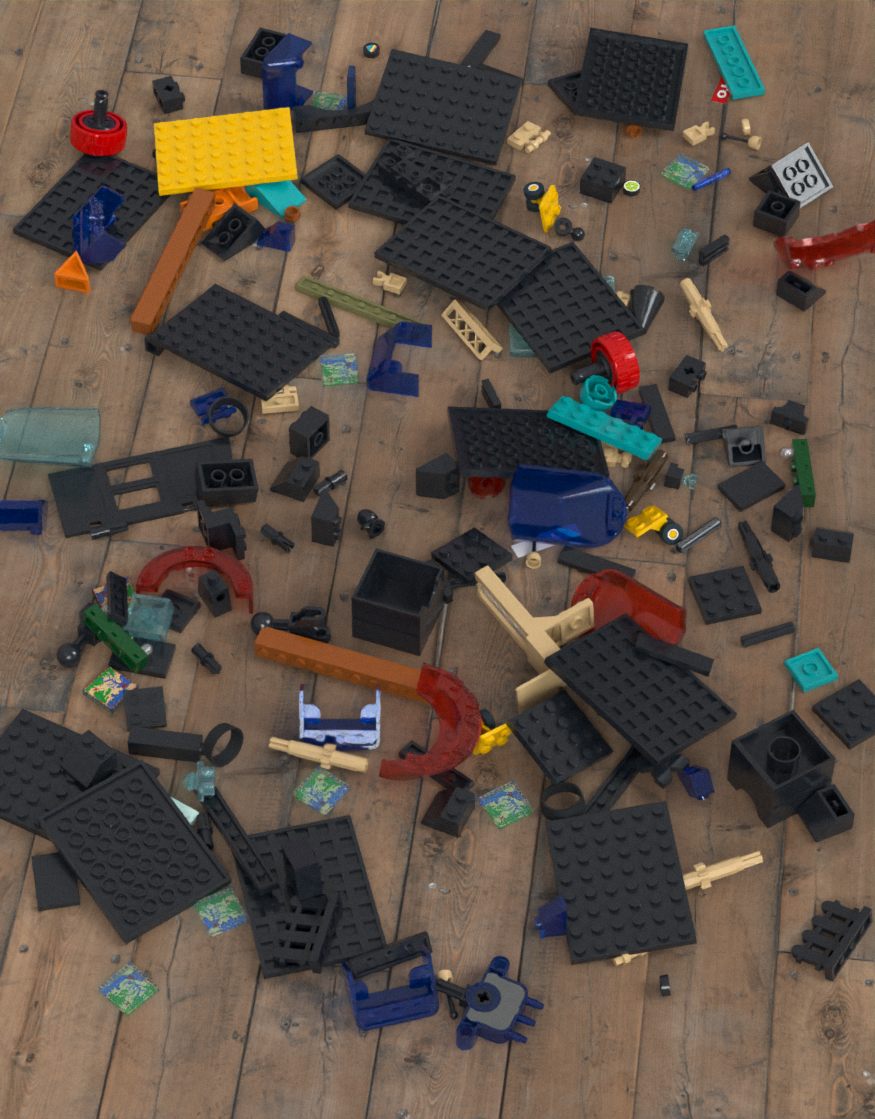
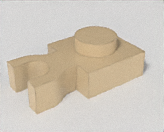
[682,122,715,146]
[373,271,407,295]

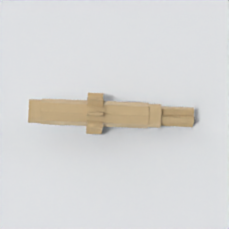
[680,278,728,352]
[269,737,369,773]
[682,851,763,890]

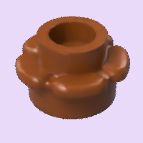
[626,124,642,138]
[284,206,301,222]

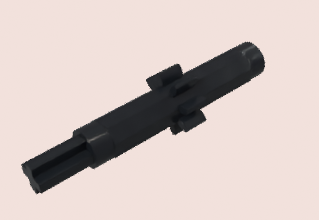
[738,520,780,593]

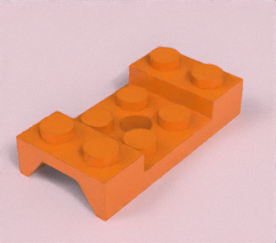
[180,186,258,232]

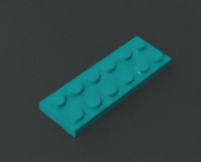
[703,25,765,100]
[547,396,662,460]

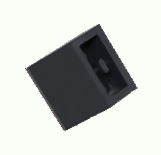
[776,271,826,312]
[796,784,855,843]

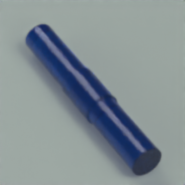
[692,168,731,191]

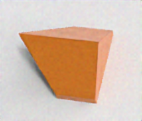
[54,250,90,293]

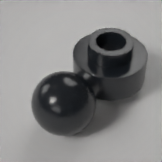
[554,218,585,241]

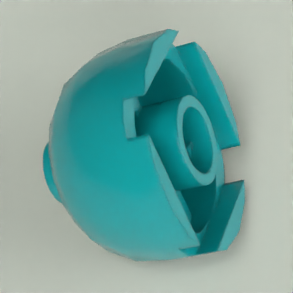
[579,375,617,412]

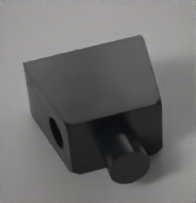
[198,570,232,618]

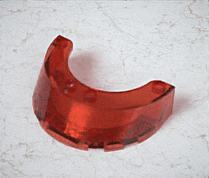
[773,220,875,270]
[136,546,255,614]
[379,662,482,781]

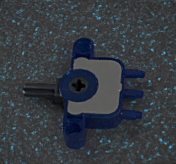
[435,956,544,1050]

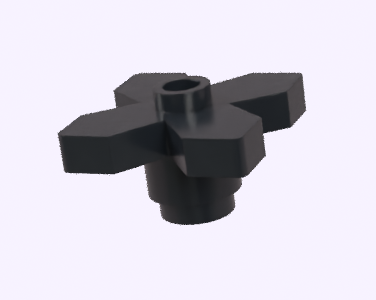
[634,754,690,789]

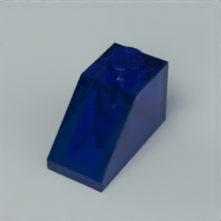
[257,222,296,252]
[677,765,715,800]
[534,894,567,938]

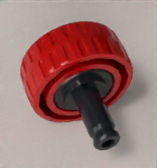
[70,90,127,156]
[570,331,640,395]

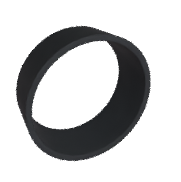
[209,396,249,437]
[203,723,244,767]
[541,782,586,820]

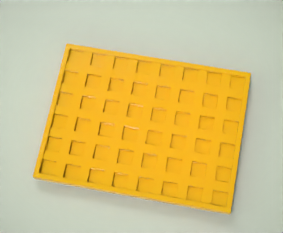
[154,107,298,196]

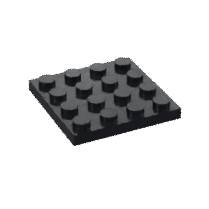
[506,690,614,786]

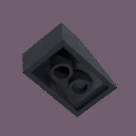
[201,203,266,261]

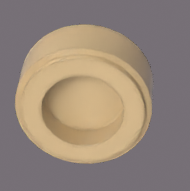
[741,118,751,136]

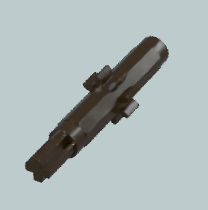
[612,450,668,525]

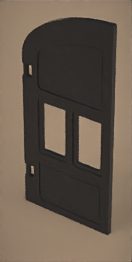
[48,437,232,538]

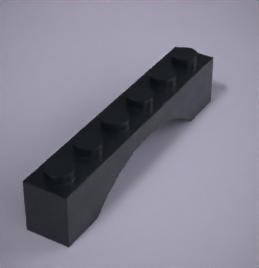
[293,99,375,133]

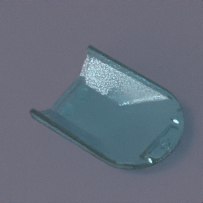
[0,407,101,467]

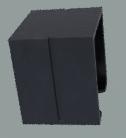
[351,548,444,656]
[727,709,836,828]

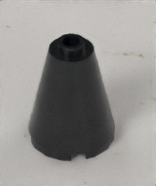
[629,285,665,337]

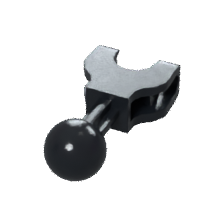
[56,602,122,668]
[250,606,331,643]

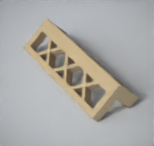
[441,299,503,360]

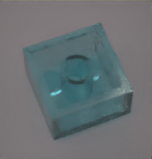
[123,593,175,643]

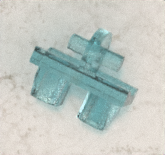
[671,228,700,260]
[182,761,216,802]

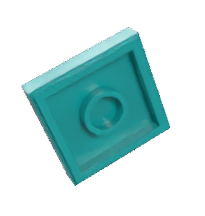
[784,648,838,693]

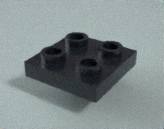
[123,686,167,731]

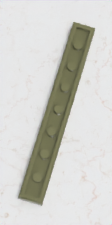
[295,275,429,340]

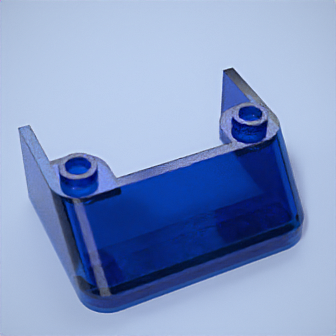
[262,33,313,110]
[72,185,127,264]
[366,321,432,397]
[0,500,48,535]
[299,684,381,750]
[341,944,439,1031]

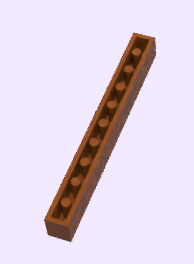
[129,188,217,335]
[254,627,448,707]

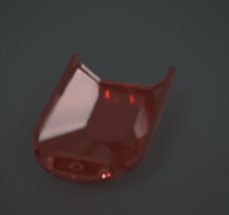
[571,569,687,646]

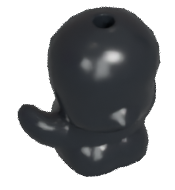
[357,509,385,539]

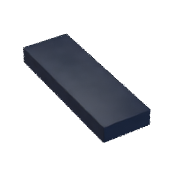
[347,66,356,109]

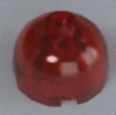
[467,476,506,499]

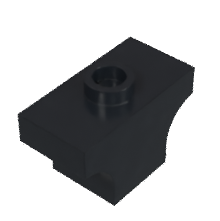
[770,400,809,435]

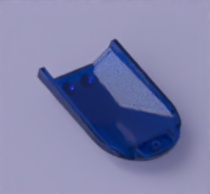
[508,464,627,548]

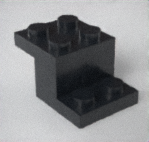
[196,500,247,561]

